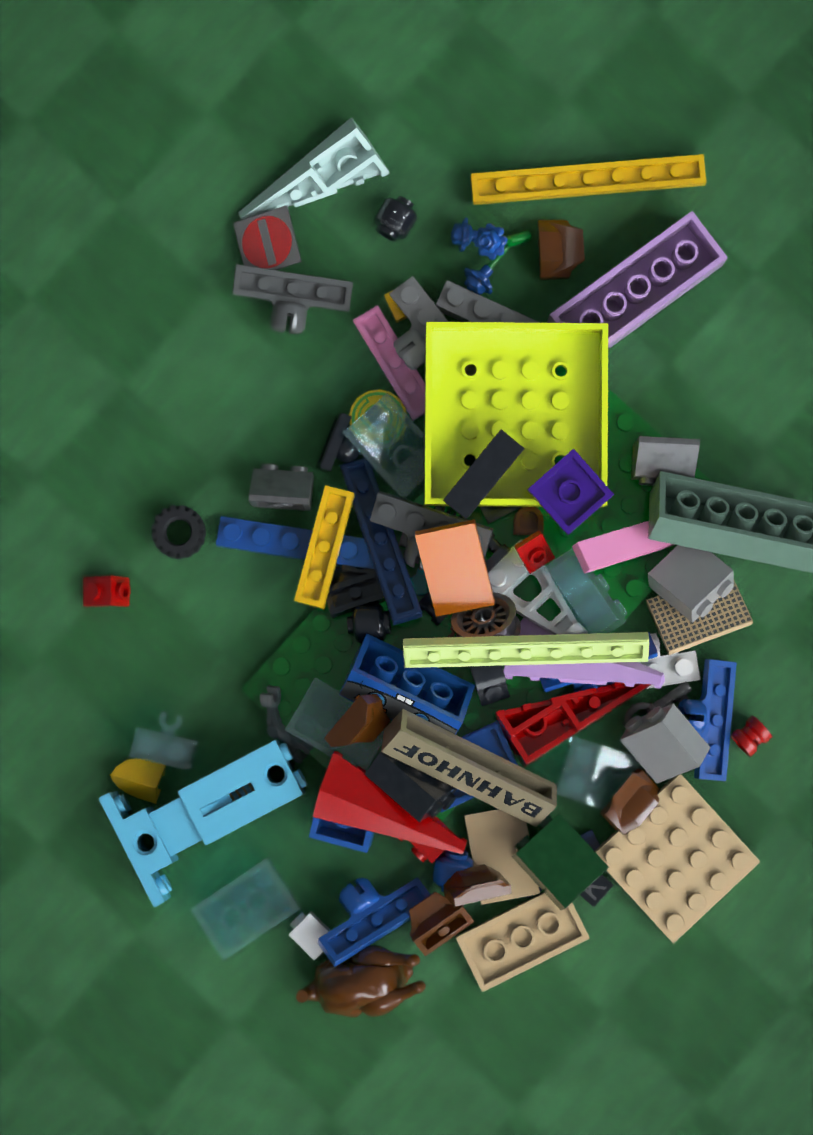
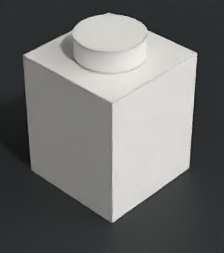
[289,911,331,960]

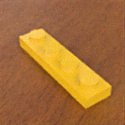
[294,485,355,609]

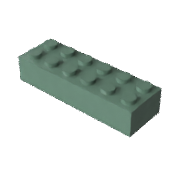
[648,471,813,573]

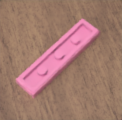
[353,305,425,421]
[572,521,675,574]

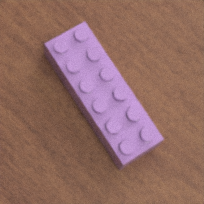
[547,211,728,349]

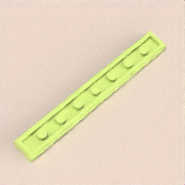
[403,632,649,668]

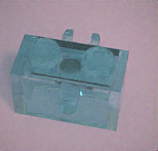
[129,711,198,770]

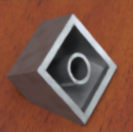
[631,436,700,486]
[248,464,314,511]

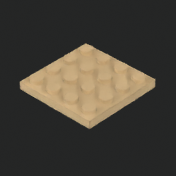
[595,774,760,944]

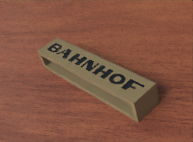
[381,709,557,827]

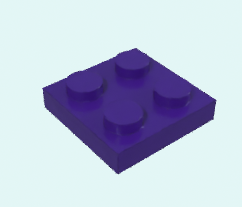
[527,449,614,535]

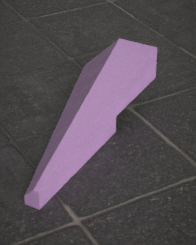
[503,617,665,689]

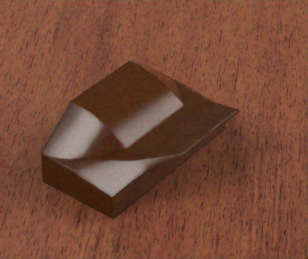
[537,220,585,280]
[324,694,390,747]
[600,768,660,834]
[443,864,512,907]
[409,891,474,957]

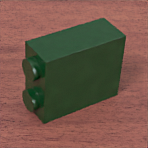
[512,813,609,910]

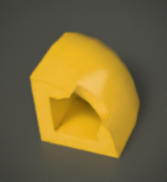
[110,758,166,804]

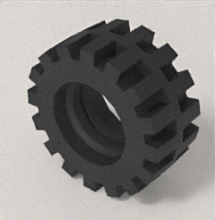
[151,505,206,559]

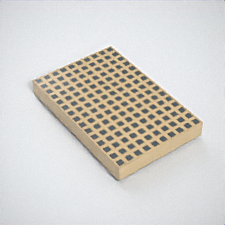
[646,581,753,655]

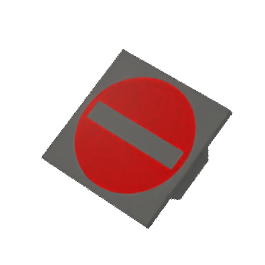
[233,205,302,271]

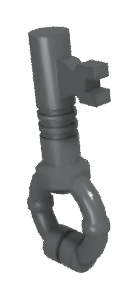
[622,681,692,727]

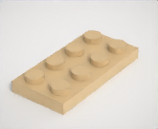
[455,892,590,992]

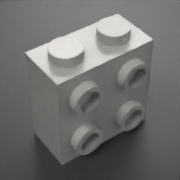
[648,545,734,623]
[620,703,710,784]

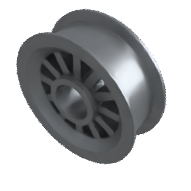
[451,592,521,637]

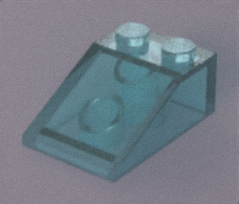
[343,393,425,500]
[556,736,652,809]

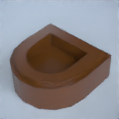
[513,507,544,536]

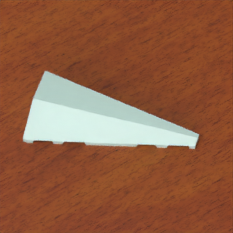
[238,117,390,220]

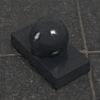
[316,413,361,473]

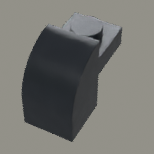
[468,665,510,706]

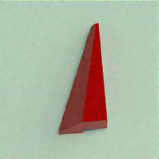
[312,751,467,854]

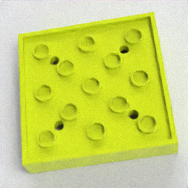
[424,322,608,507]

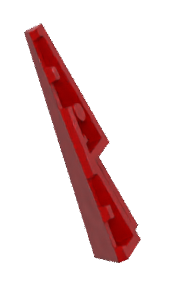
[495,682,651,768]

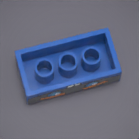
[339,634,475,735]

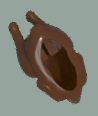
[296,945,426,1017]

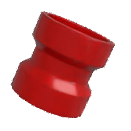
[730,715,772,757]

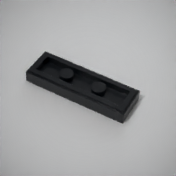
[443,429,525,520]

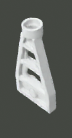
[488,540,588,635]

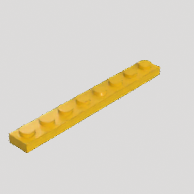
[470,154,707,205]

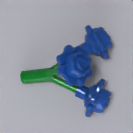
[451,217,532,295]

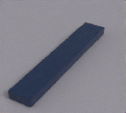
[340,457,422,626]

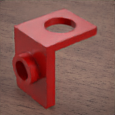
[514,530,555,574]

